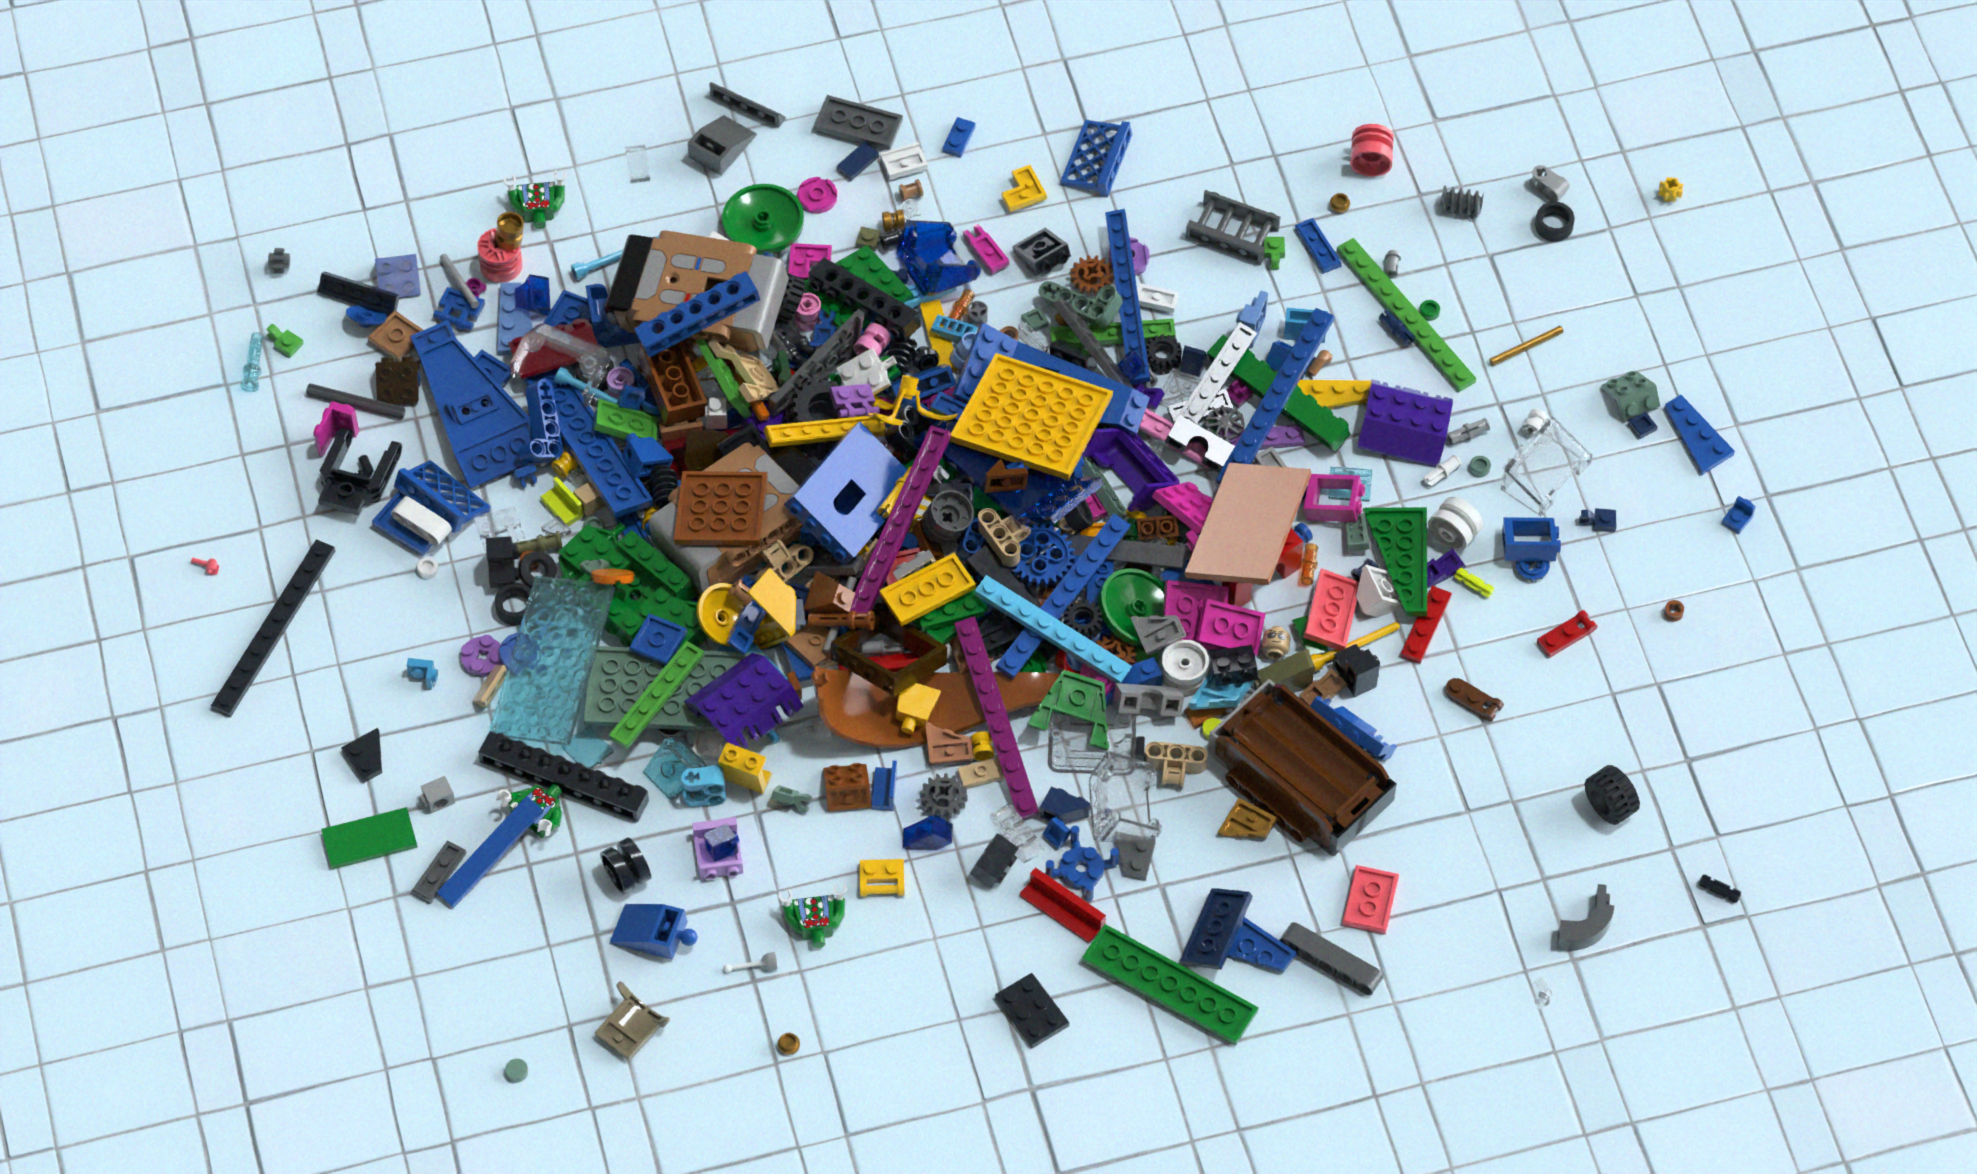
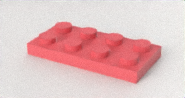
[1303,568,1359,651]

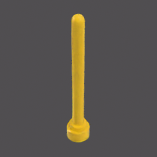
[1311,622,1400,672]

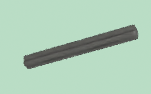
[306,383,406,419]

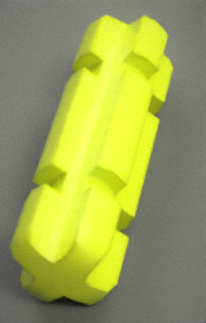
[1455,568,1494,598]

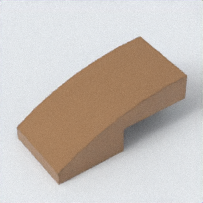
[1299,668,1347,706]

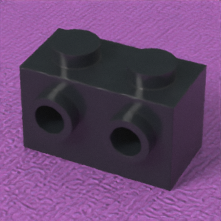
[970,833,1019,888]

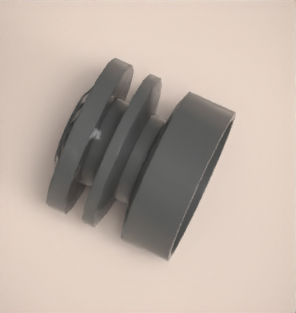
[921,490,974,545]

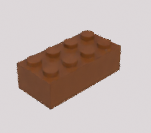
[637,341,708,425]

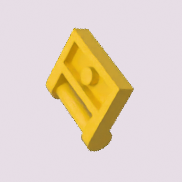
[860,859,905,897]

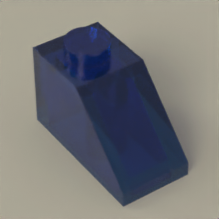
[903,814,953,850]

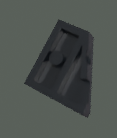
[979,608,1018,655]
[341,728,383,783]

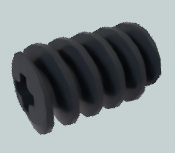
[886,337,917,382]
[650,465,678,511]

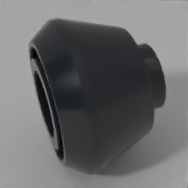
[913,346,940,373]

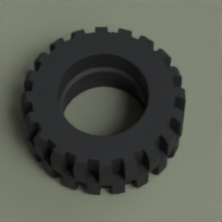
[783,380,861,461]

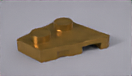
[1218,798,1277,838]

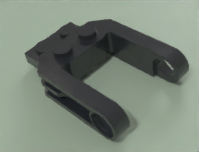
[318,427,402,515]

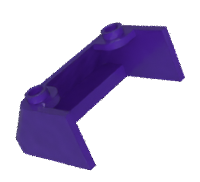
[1082,428,1180,512]

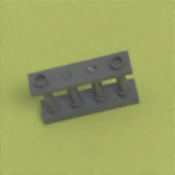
[1186,190,1281,265]

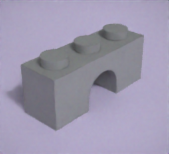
[1112,683,1184,717]

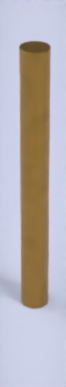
[1489,325,1564,366]

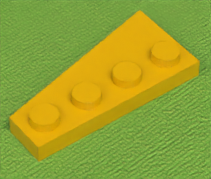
[1297,380,1371,410]

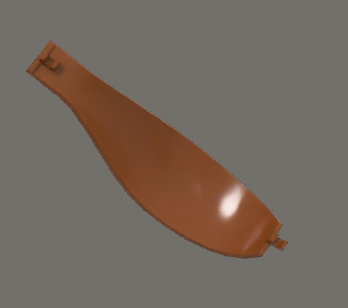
[811,666,1060,748]

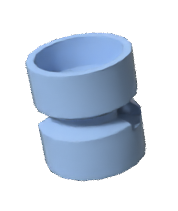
[950,332,976,370]

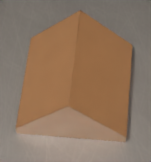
[658,417,703,448]

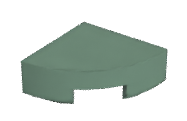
[579,559,610,576]

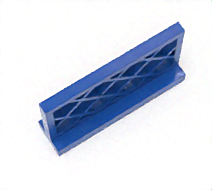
[1060,119,1133,197]
[393,460,491,533]

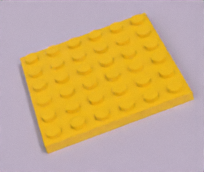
[949,353,1113,480]

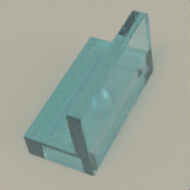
[1328,466,1372,502]

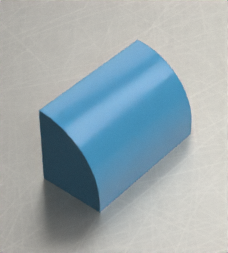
[1284,308,1328,343]

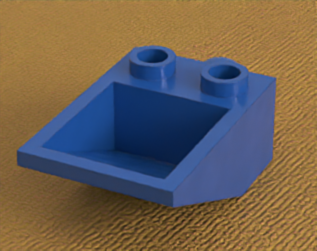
[610,904,698,960]

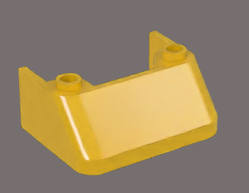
[732,568,796,649]

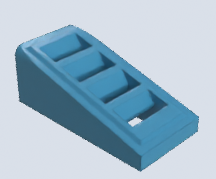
[930,315,978,344]

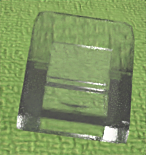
[1146,440,1171,464]

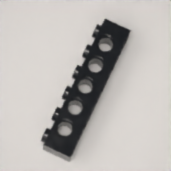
[808,257,921,341]

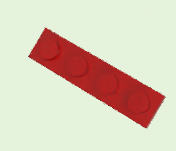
[1401,586,1452,664]

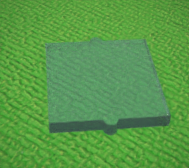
[562,726,614,769]

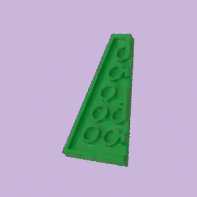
[1363,507,1427,616]

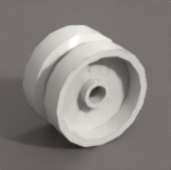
[1428,497,1483,551]
[1161,640,1209,695]

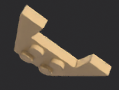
[708,338,780,402]

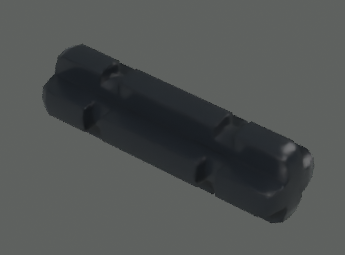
[1699,874,1742,903]

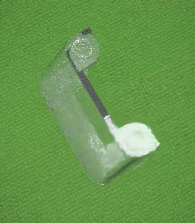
[1048,711,1136,775]
[1089,751,1162,842]

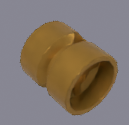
[495,212,524,251]

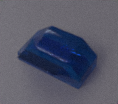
[515,274,551,316]

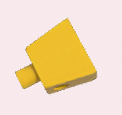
[895,683,941,734]

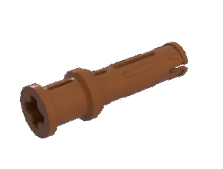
[808,611,875,630]

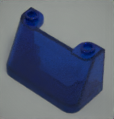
[896,220,981,296]

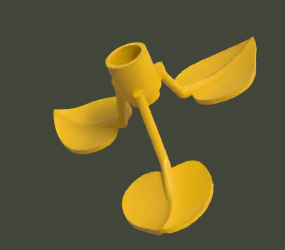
[868,375,958,425]

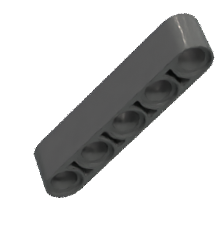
[1279,922,1384,995]

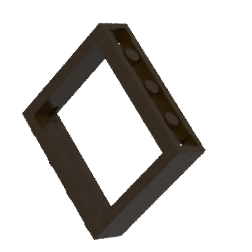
[830,610,948,696]

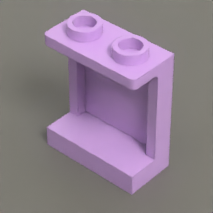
[692,817,744,880]

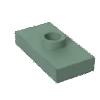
[1345,513,1370,552]

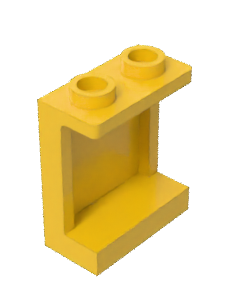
[718,743,772,794]

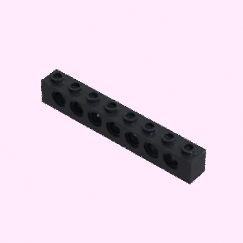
[478,731,649,822]

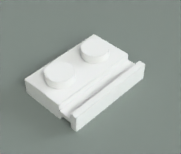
[880,142,928,180]
[692,730,724,760]

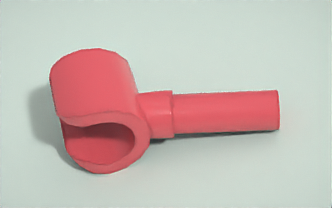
[191,557,219,575]

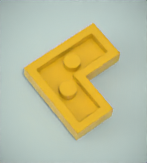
[1001,165,1047,212]

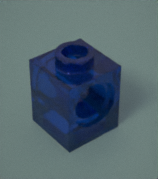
[703,824,740,862]

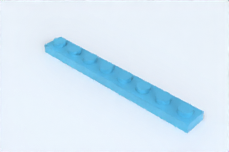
[974,575,1132,684]

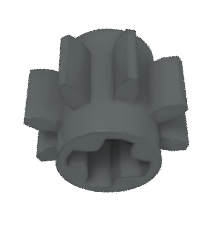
[268,248,290,274]

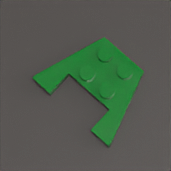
[1026,670,1109,751]

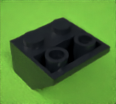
[1050,339,1097,372]

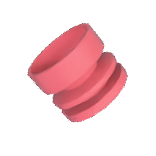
[1350,124,1394,177]
[477,228,523,283]

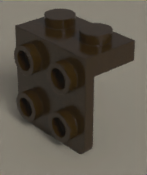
[375,356,420,404]
[683,429,729,471]

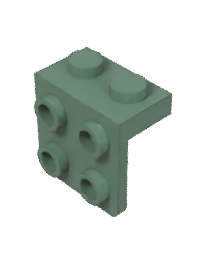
[1601,371,1660,421]

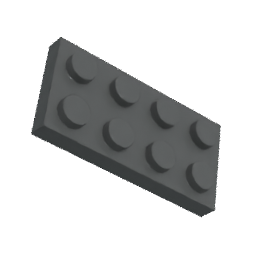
[814,95,903,150]

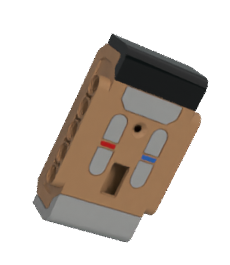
[604,230,789,353]
[649,439,837,593]

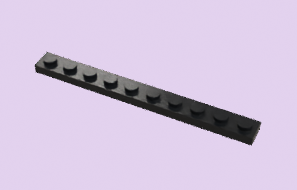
[211,539,335,717]

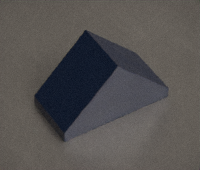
[1180,345,1209,377]

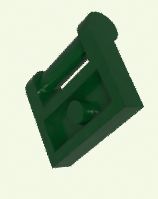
[769,350,792,388]

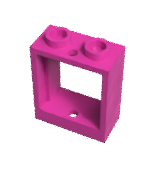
[1304,474,1365,522]

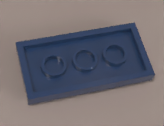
[1180,888,1253,970]

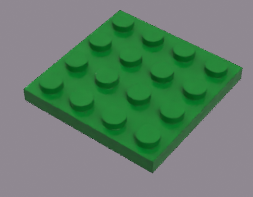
[804,245,914,329]

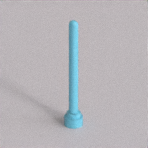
[571,236,658,280]
[554,367,643,412]

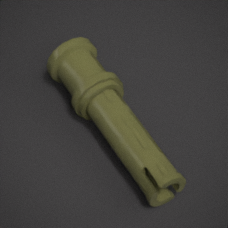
[517,531,563,555]

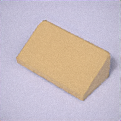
[473,665,508,708]

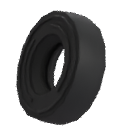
[519,551,557,590]

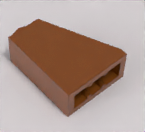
[804,571,855,614]

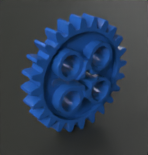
[1007,522,1075,588]

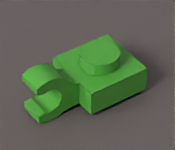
[1264,237,1285,269]
[266,323,304,358]

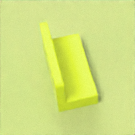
[541,476,583,528]

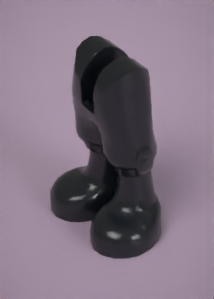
[770,323,823,369]

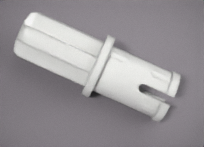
[1423,455,1462,487]

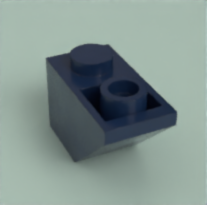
[1040,786,1091,824]

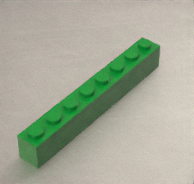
[1207,335,1351,453]

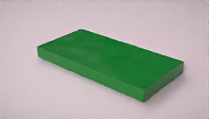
[321,807,418,870]

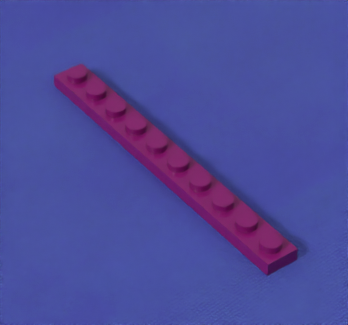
[848,426,951,613]
[954,616,1040,821]

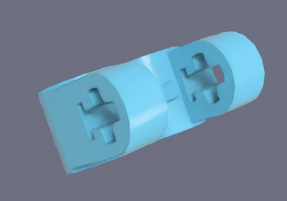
[681,765,726,807]

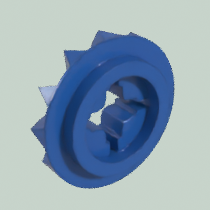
[1515,561,1550,582]

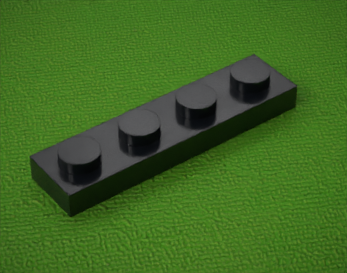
[318,271,400,315]

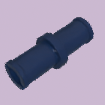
[1379,310,1415,346]

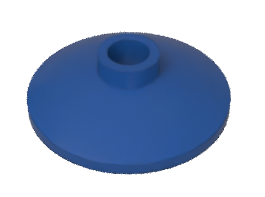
[346,305,387,328]

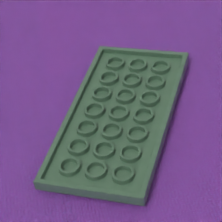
[584,646,764,733]

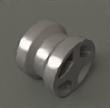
[968,301,988,327]

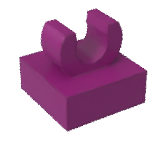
[1227,380,1253,408]

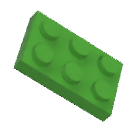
[594,398,658,440]

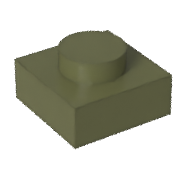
[856,226,881,252]

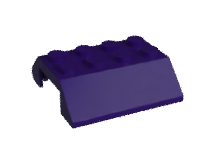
[1357,379,1453,467]
[684,653,804,749]

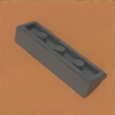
[709,82,786,127]

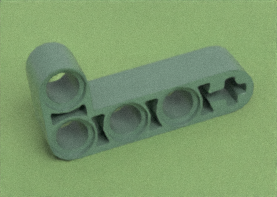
[1039,281,1123,328]

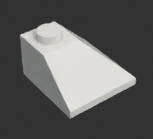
[1356,565,1403,617]

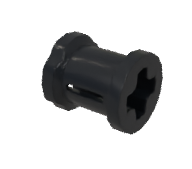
[879,227,905,251]

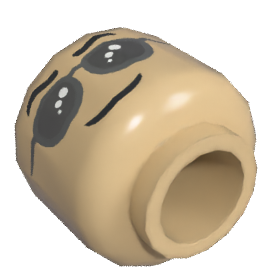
[1261,626,1291,660]

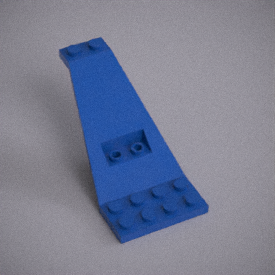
[410,320,533,489]
[952,322,1150,435]

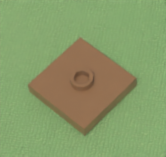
[367,311,423,361]
[784,624,837,669]

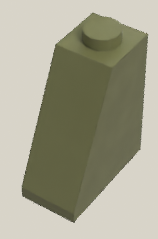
[1254,649,1314,693]

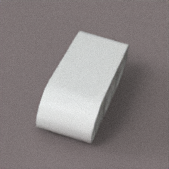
[391,496,452,546]

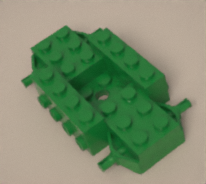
[554,522,708,649]

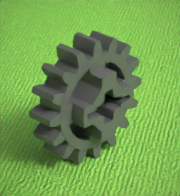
[920,773,968,819]

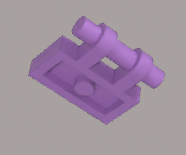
[829,384,880,418]

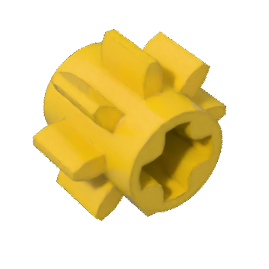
[1658,177,1683,202]

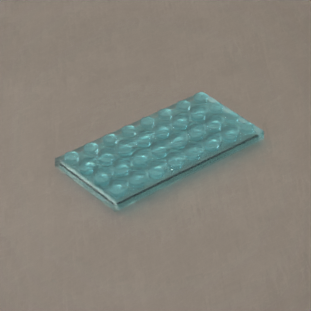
[489,576,616,746]

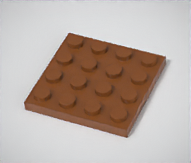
[674,471,768,546]

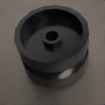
[600,837,652,894]

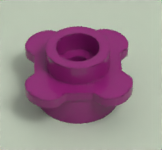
[466,278,487,297]

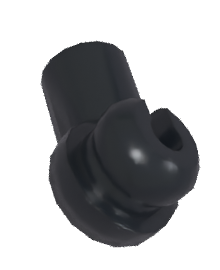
[355,455,374,478]

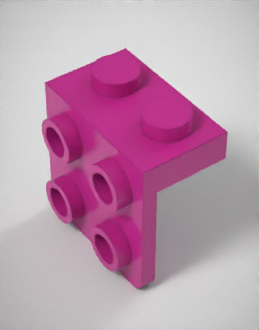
[313,401,359,456]

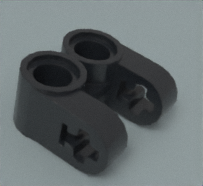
[884,405,931,461]

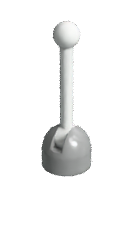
[723,952,778,973]

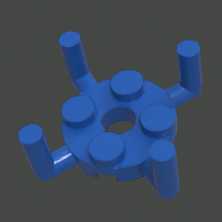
[1045,825,1119,901]

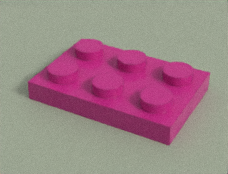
[1196,599,1266,655]

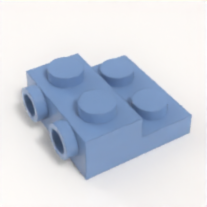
[1236,290,1268,348]

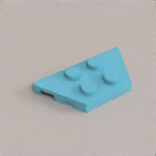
[1189,668,1255,710]

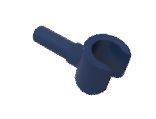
[891,268,908,284]

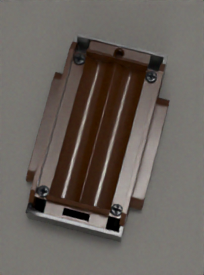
[1208,679,1397,856]

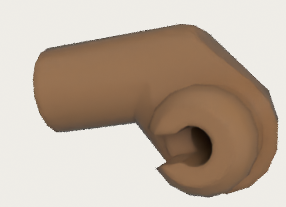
[1307,350,1333,376]

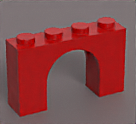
[1222,528,1304,607]

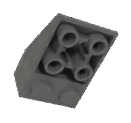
[687,115,757,175]

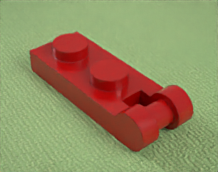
[1537,610,1598,658]

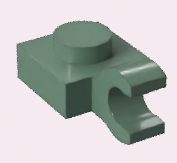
[771,785,812,812]

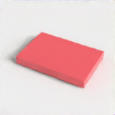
[1342,865,1399,935]

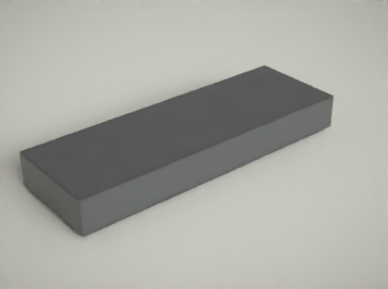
[411,840,466,904]

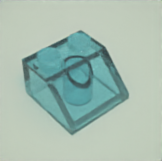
[643,737,708,800]

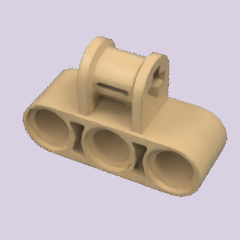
[978,508,1031,567]
[755,539,813,583]
[1144,741,1208,787]

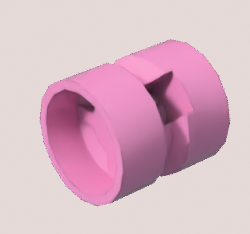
[795,293,821,331]
[853,323,891,357]

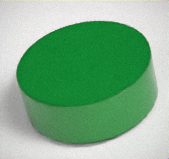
[1419,300,1440,321]

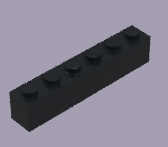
[964,545,1060,662]

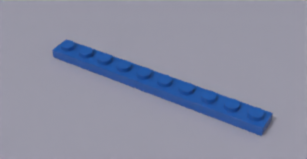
[1105,209,1151,385]
[1216,308,1335,484]
[995,513,1131,680]

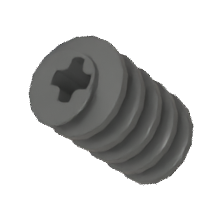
[1440,185,1484,216]

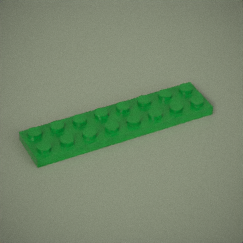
[1082,924,1259,1046]

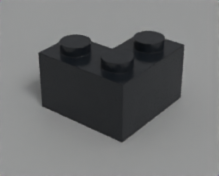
[486,536,520,588]
[1333,644,1380,698]

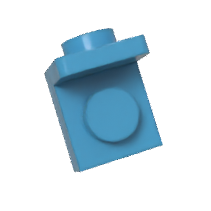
[406,658,438,689]

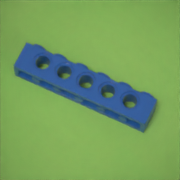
[634,271,761,357]

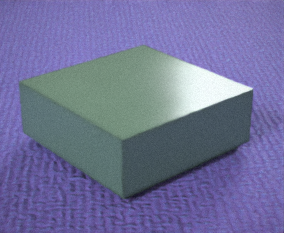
[1021,307,1049,334]

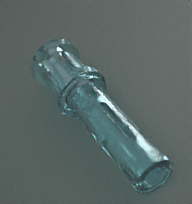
[240,332,264,392]

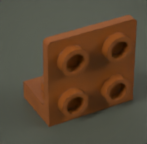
[823,763,871,811]

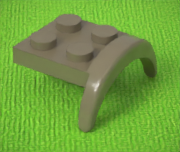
[595,981,670,1061]

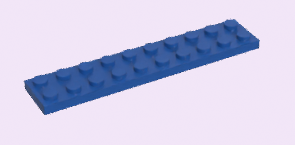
[522,367,653,518]

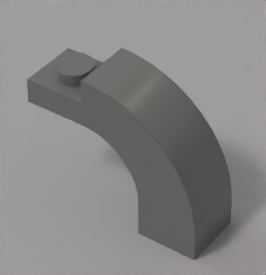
[1557,884,1615,951]

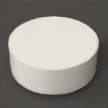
[417,557,439,579]

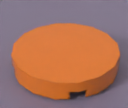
[591,569,634,585]

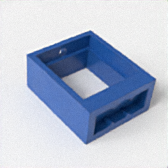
[1502,517,1561,561]

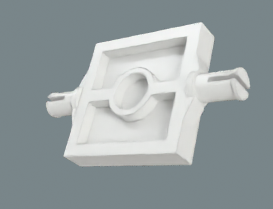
[836,348,897,395]

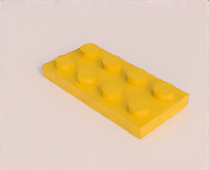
[879,553,976,626]

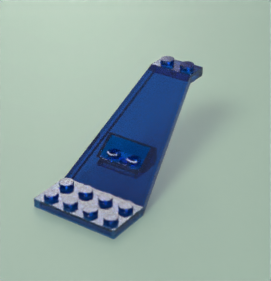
[914,420,1104,525]

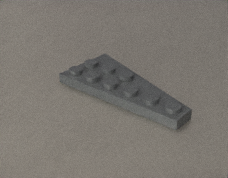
[768,309,865,417]

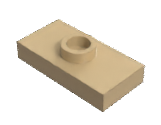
[958,758,1005,789]

